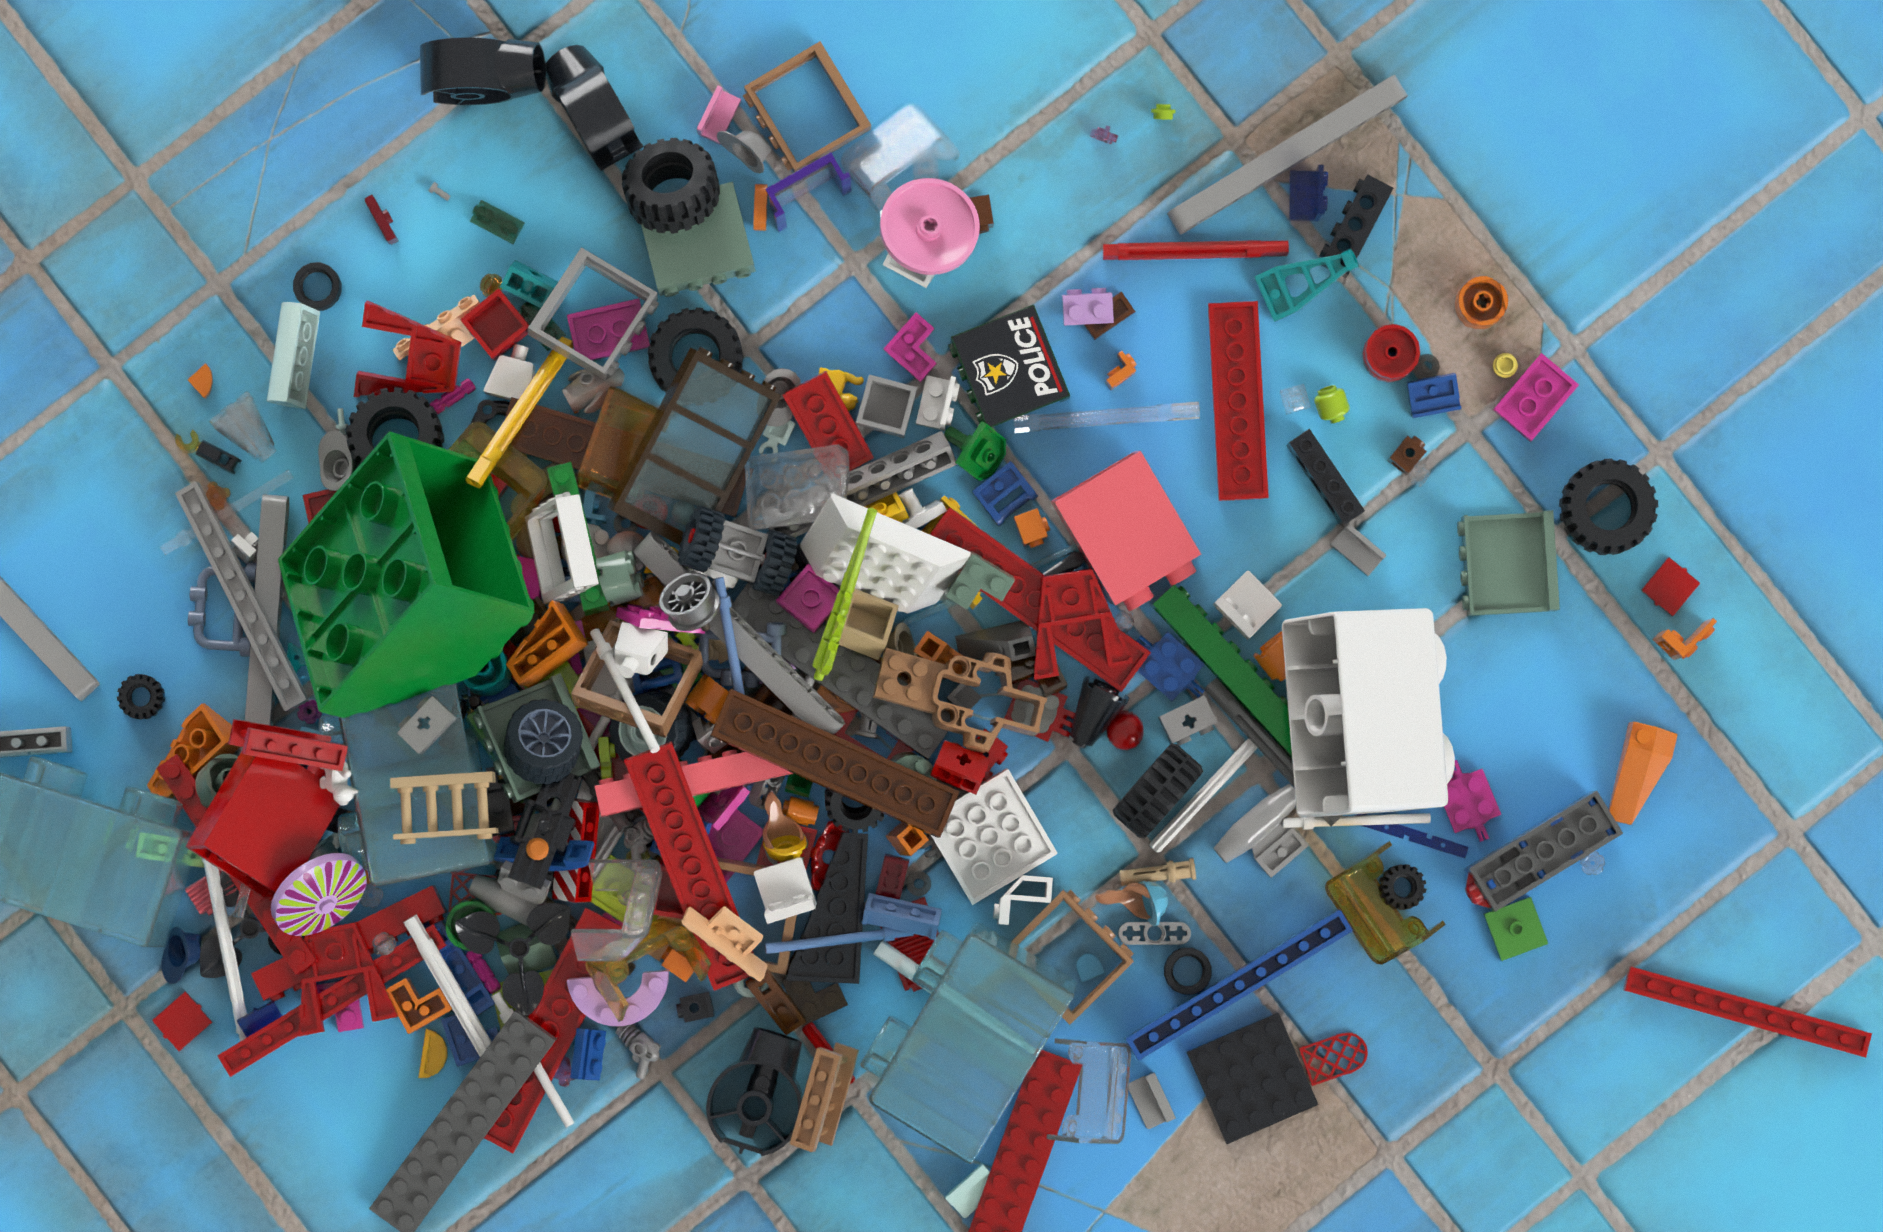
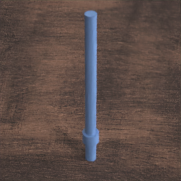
[714,577,745,695]
[765,927,913,954]

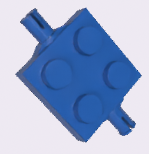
[1136,632,1205,701]

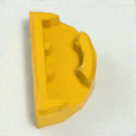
[418,1028,448,1078]

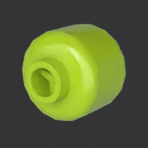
[1314,385,1350,424]

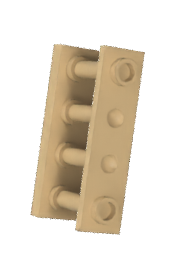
[390,771,499,844]

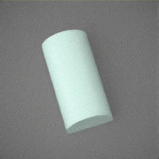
[267,302,320,409]

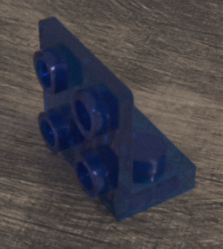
[1289,165,1328,222]

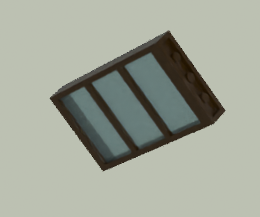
[607,347,782,545]

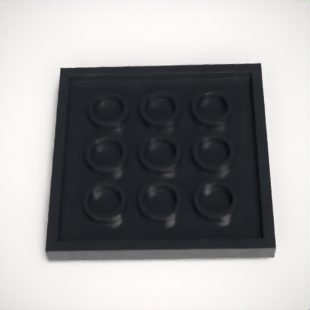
[1187,1012,1319,1144]

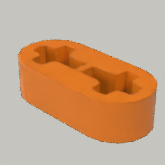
[753,184,768,231]

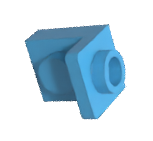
[583,487,607,527]

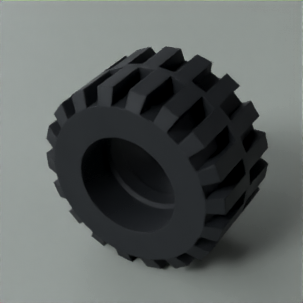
[825,788,884,833]

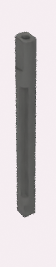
[1204,678,1343,826]

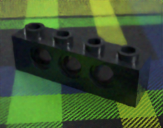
[1319,174,1394,278]
[1286,429,1365,527]

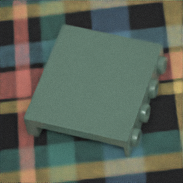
[641,182,756,297]
[1457,510,1560,616]
[473,673,600,803]

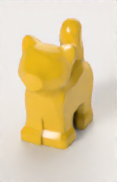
[818,367,864,411]

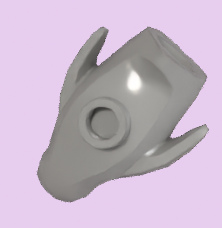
[562,367,625,414]

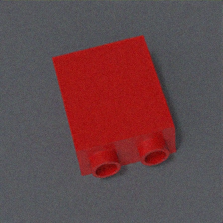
[185,751,340,900]

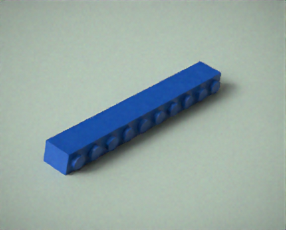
[1124,909,1353,1061]

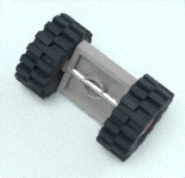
[678,505,797,596]

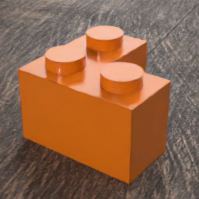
[387,977,453,1034]

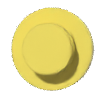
[1493,353,1518,378]

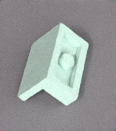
[945,1163,990,1218]

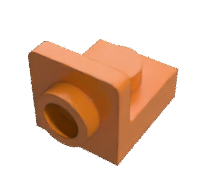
[1105,351,1137,390]

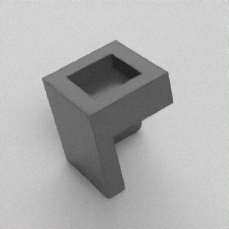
[947,683,982,709]

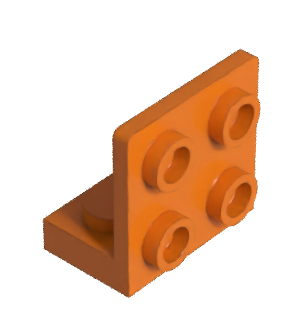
[1652,618,1717,660]

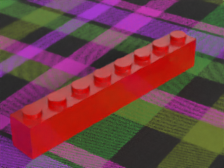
[251,885,447,1003]

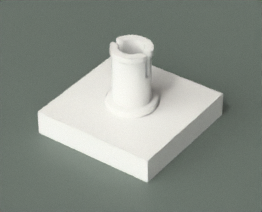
[898,488,947,529]

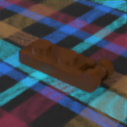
[745,968,806,1036]

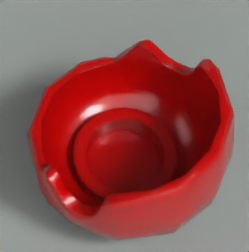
[1106,710,1144,751]

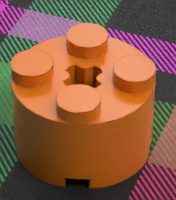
[1455,276,1508,329]
[1253,631,1286,682]
[685,674,729,724]

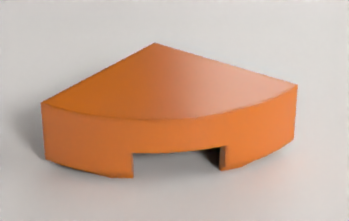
[188,363,213,399]

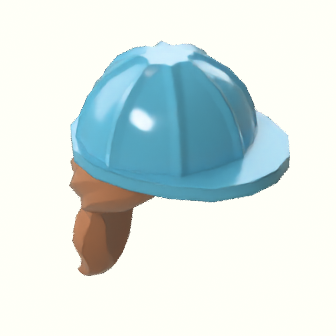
[1095,881,1168,927]

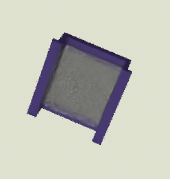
[766,152,852,232]

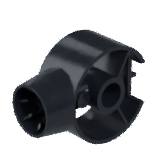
[420,38,546,105]
[546,45,644,171]
[706,1027,803,1156]

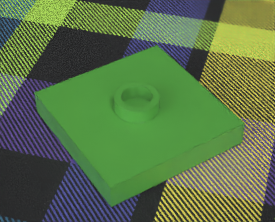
[1483,897,1548,961]

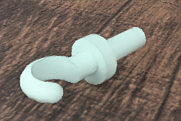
[336,408,348,434]

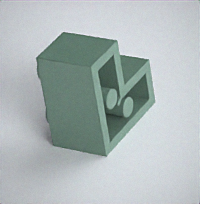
[945,551,1015,609]

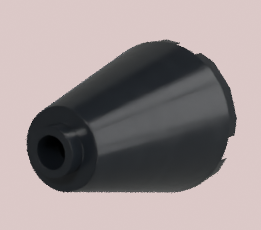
[1070,676,1130,748]

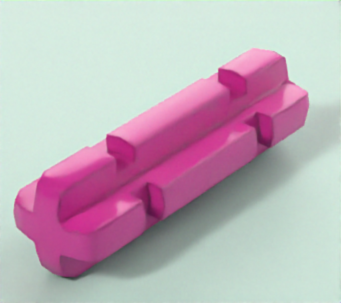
[430,378,476,414]
[466,951,501,994]

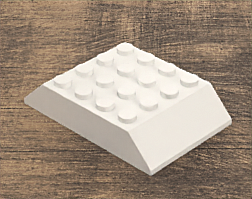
[800,493,971,614]

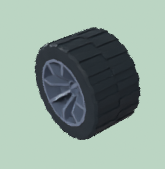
[503,699,583,784]

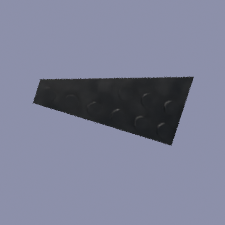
[784,832,868,984]

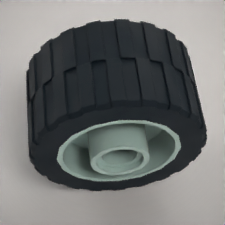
[609,690,693,762]

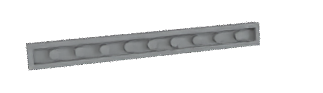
[175,481,309,712]

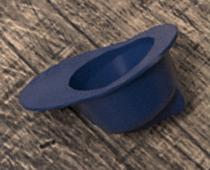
[161,927,202,984]

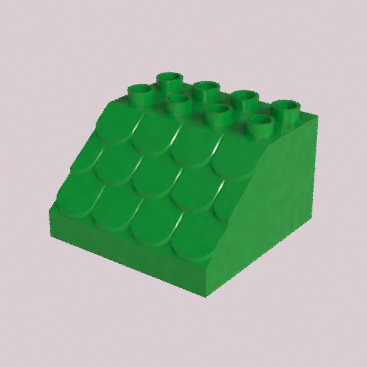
[278,431,534,718]

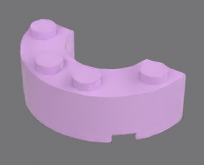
[567,969,669,1026]

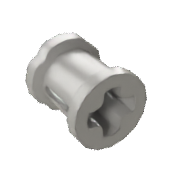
[856,713,878,739]

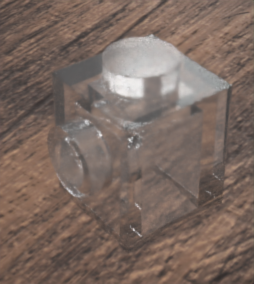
[912,148,938,180]

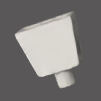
[484,344,535,400]
[614,622,668,678]

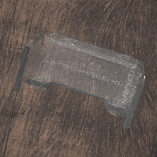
[571,859,662,961]
[1047,1038,1131,1144]

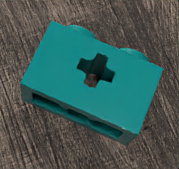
[500,260,558,308]

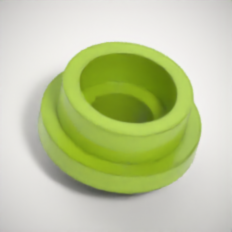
[1151,104,1176,120]

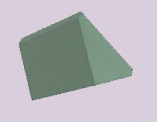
[496,923,558,975]

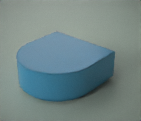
[1076,954,1105,983]

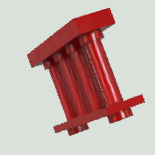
[228,719,348,771]

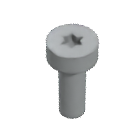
[428,182,451,201]

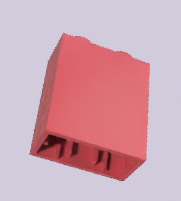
[1050,451,1201,611]

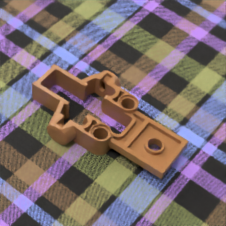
[873,648,1047,752]

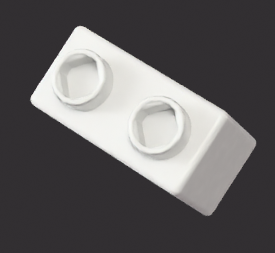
[1282,608,1455,818]

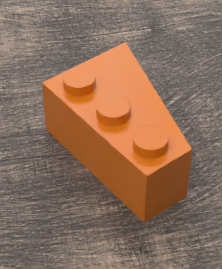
[506,600,589,688]

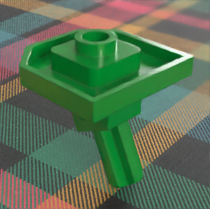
[944,421,1006,481]

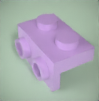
[1062,288,1114,326]

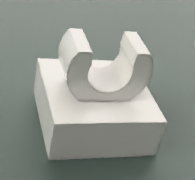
[230,532,259,564]

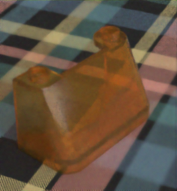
[578,386,670,506]

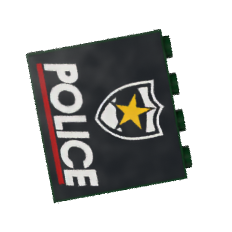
[948,304,1070,427]

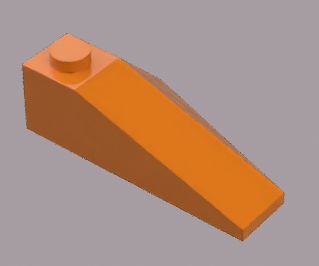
[147,703,241,805]
[1609,721,1678,825]

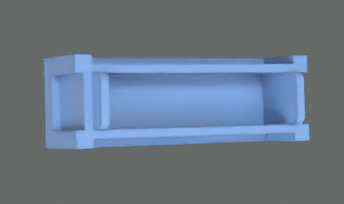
[862,893,942,940]

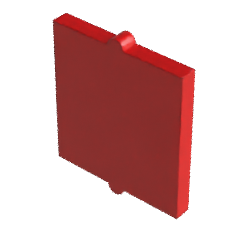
[1641,557,1700,616]
[152,991,213,1051]

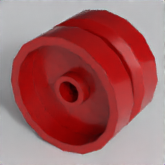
[1362,324,1420,382]

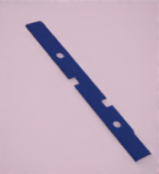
[1356,814,1468,858]

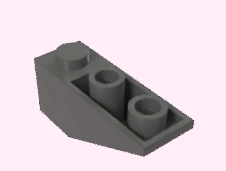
[955,620,1036,661]

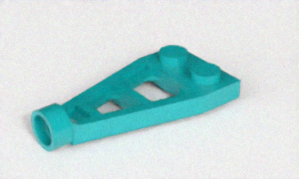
[1254,249,1359,322]

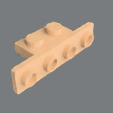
[393,295,480,360]
[681,906,768,982]

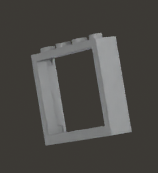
[528,247,659,381]

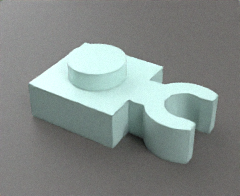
[759,420,796,460]

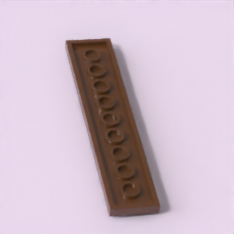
[505,397,750,517]
[710,689,959,838]

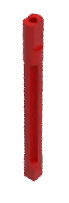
[1102,240,1289,260]

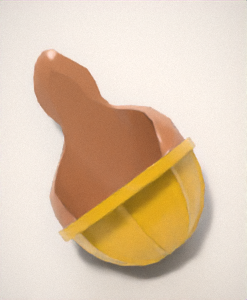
[763,792,807,862]

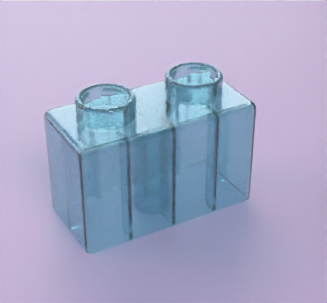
[319,681,500,887]
[0,756,196,947]
[860,922,1077,1164]

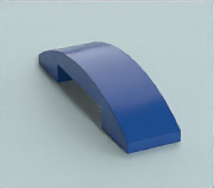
[494,837,594,871]
[435,920,495,1016]

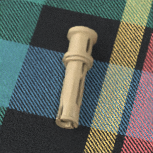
[1120,858,1196,886]

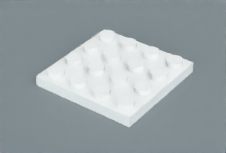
[931,768,1058,905]

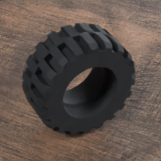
[622,138,720,234]
[648,307,743,405]
[346,387,444,467]
[1559,458,1659,555]
[1112,743,1203,838]

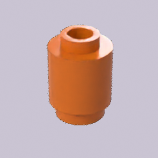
[782,796,819,826]

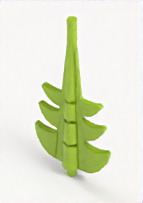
[812,508,878,681]

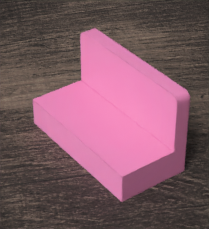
[697,85,741,145]

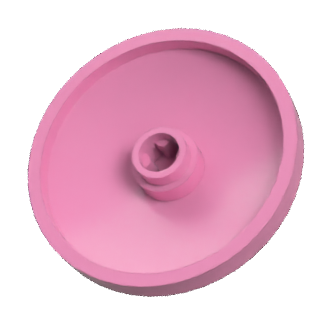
[880,178,980,275]

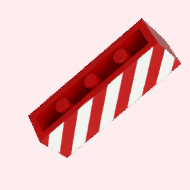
[552,798,600,903]

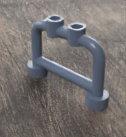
[188,562,257,657]
[699,622,787,688]

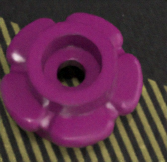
[297,699,322,724]

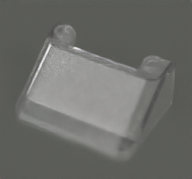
[841,104,960,217]

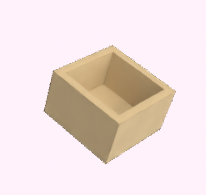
[839,589,899,660]

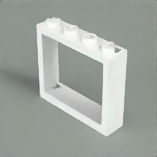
[525,492,599,604]

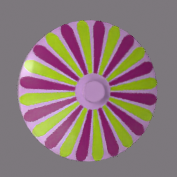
[271,853,367,936]

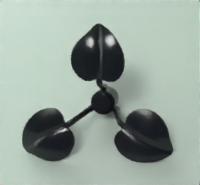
[199,871,305,978]
[455,903,571,1016]

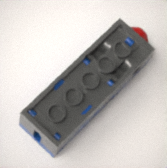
[1464,791,1623,912]

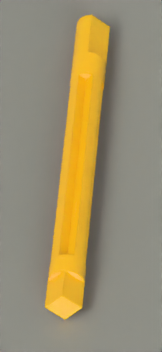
[466,336,574,488]

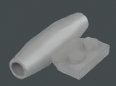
[1213,784,1309,878]
[469,860,551,925]

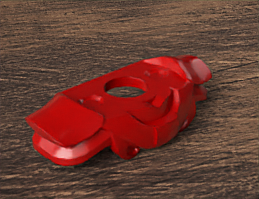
[810,821,849,892]

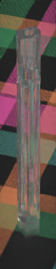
[1014,401,1200,433]

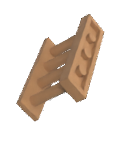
[790,1042,860,1152]

